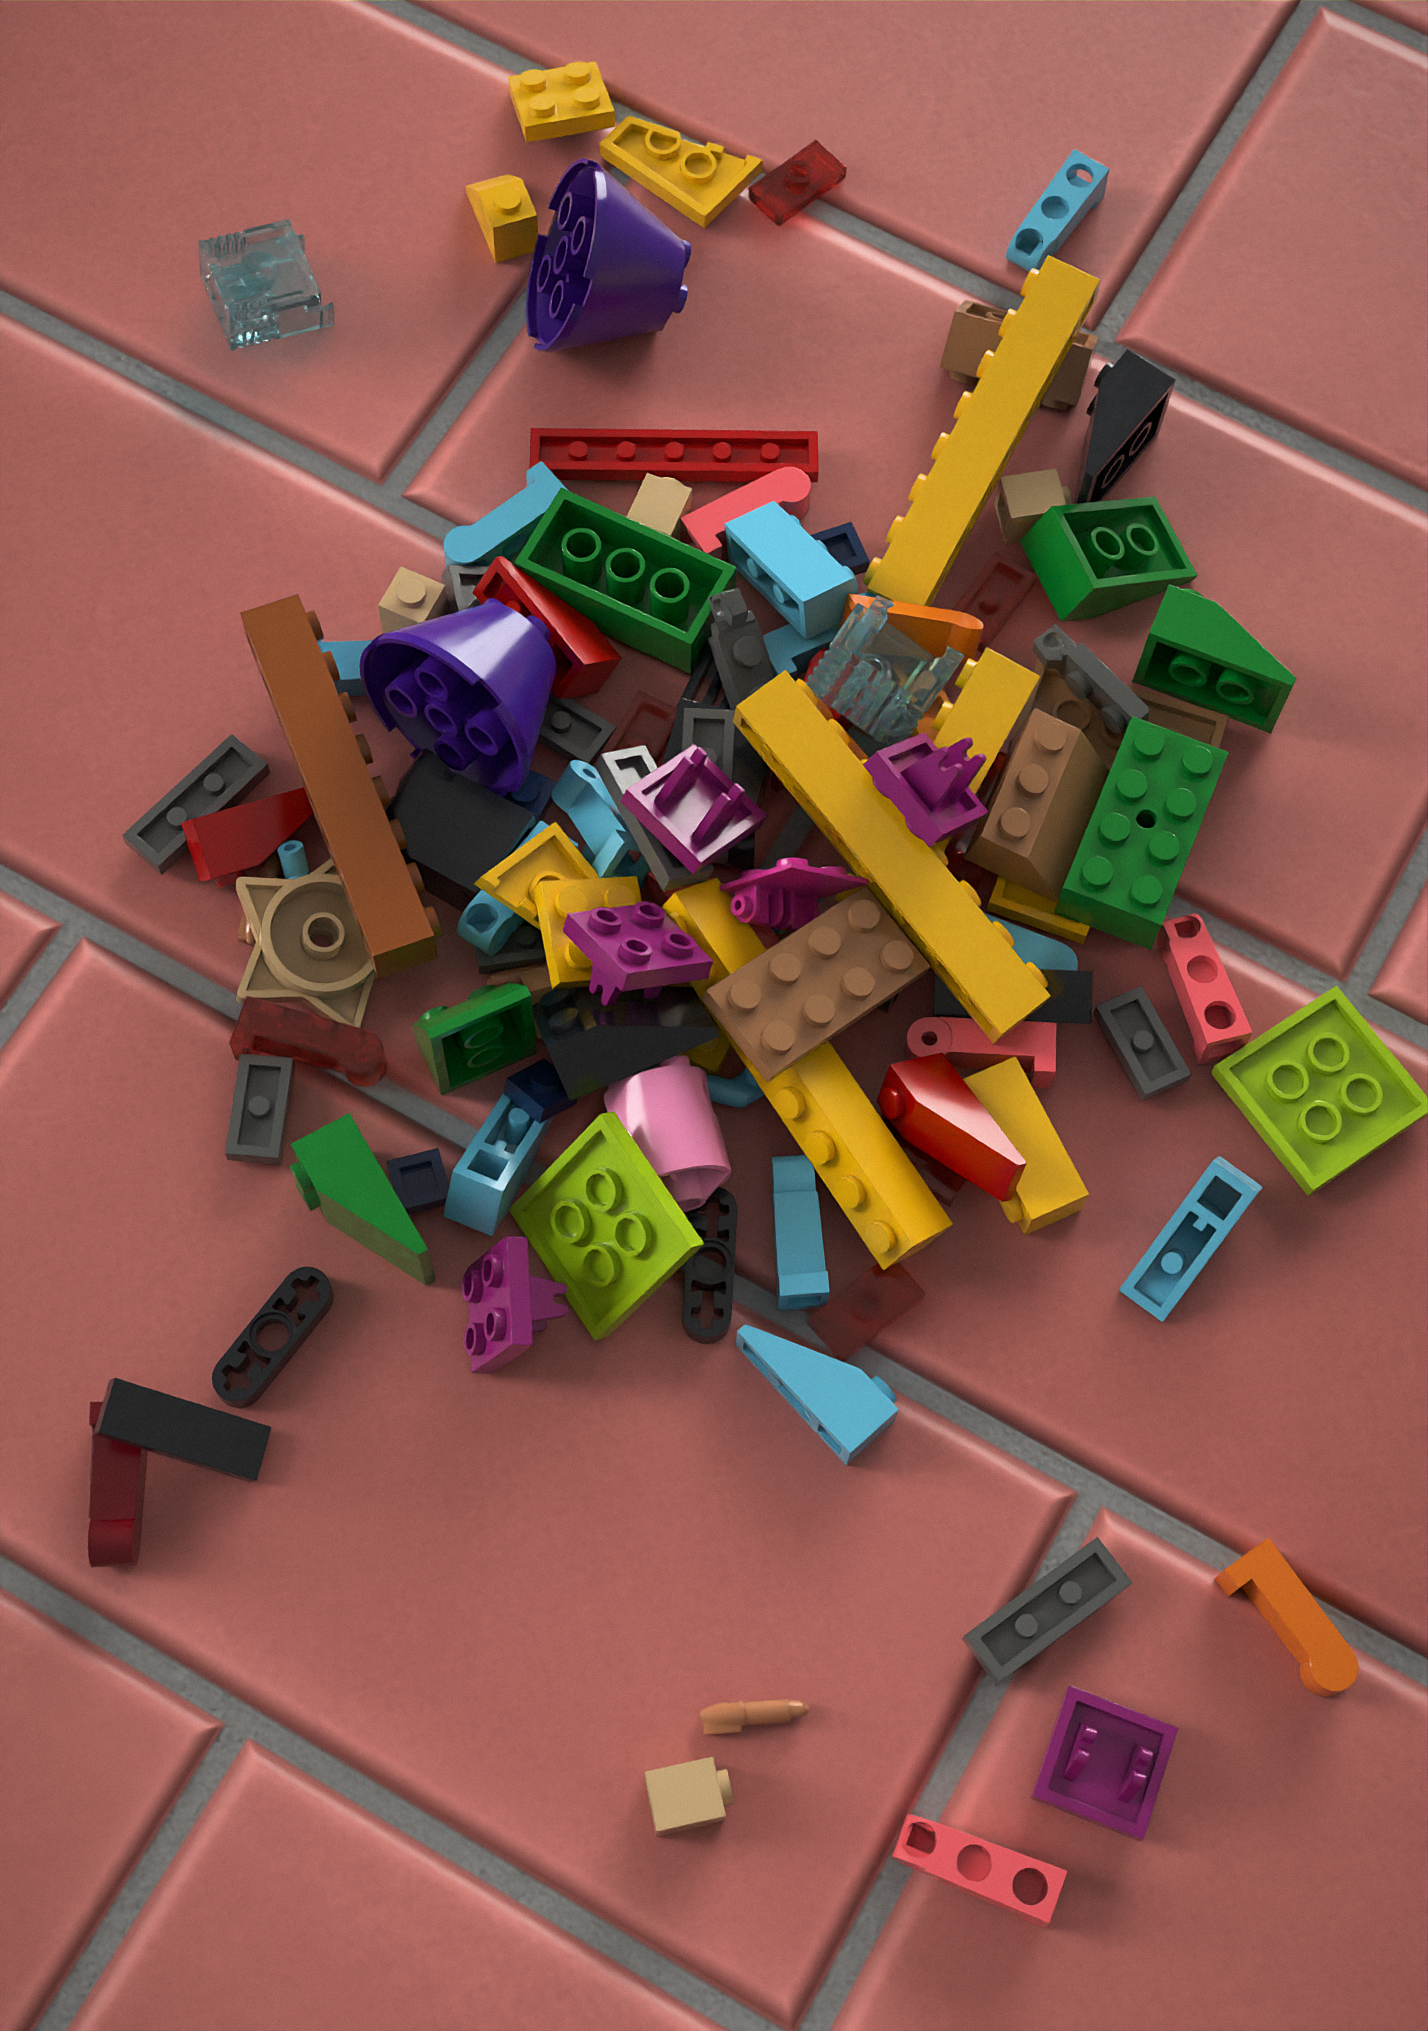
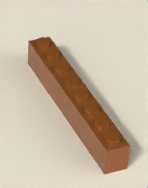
[240,594,443,979]

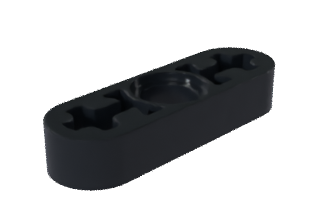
[682,1187,737,1344]
[212,1267,333,1408]

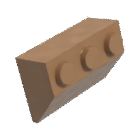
[940,299,1099,409]
[964,708,1110,902]

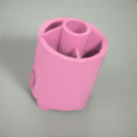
[604,1055,732,1213]

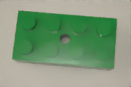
[514,488,737,674]
[1054,716,1229,950]

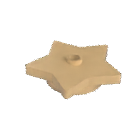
[235,859,377,1039]

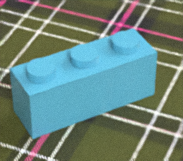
[724,501,858,640]

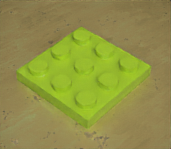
[1211,985,1428,1197]
[509,1111,704,1341]

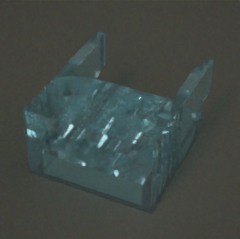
[198,219,334,351]
[805,595,965,747]

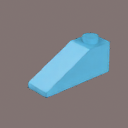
[443,1093,554,1236]
[1119,1156,1263,1322]
[735,1324,899,1465]

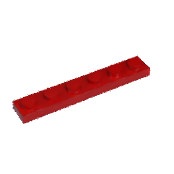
[529,428,819,483]

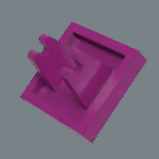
[863,732,989,847]
[620,744,767,875]
[563,902,713,1006]
[462,1236,569,1374]
[1030,1685,1178,1842]

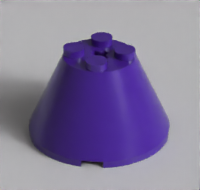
[526,158,691,353]
[359,598,558,798]

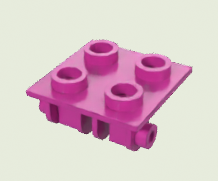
[720,858,869,932]

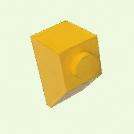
[465,174,538,263]

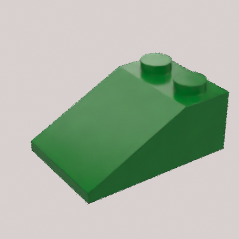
[1020,496,1198,622]
[1132,585,1296,733]
[412,982,537,1096]
[289,1113,436,1286]

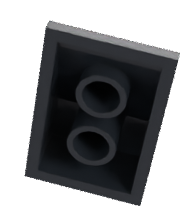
[1074,349,1176,504]
[532,986,719,1102]

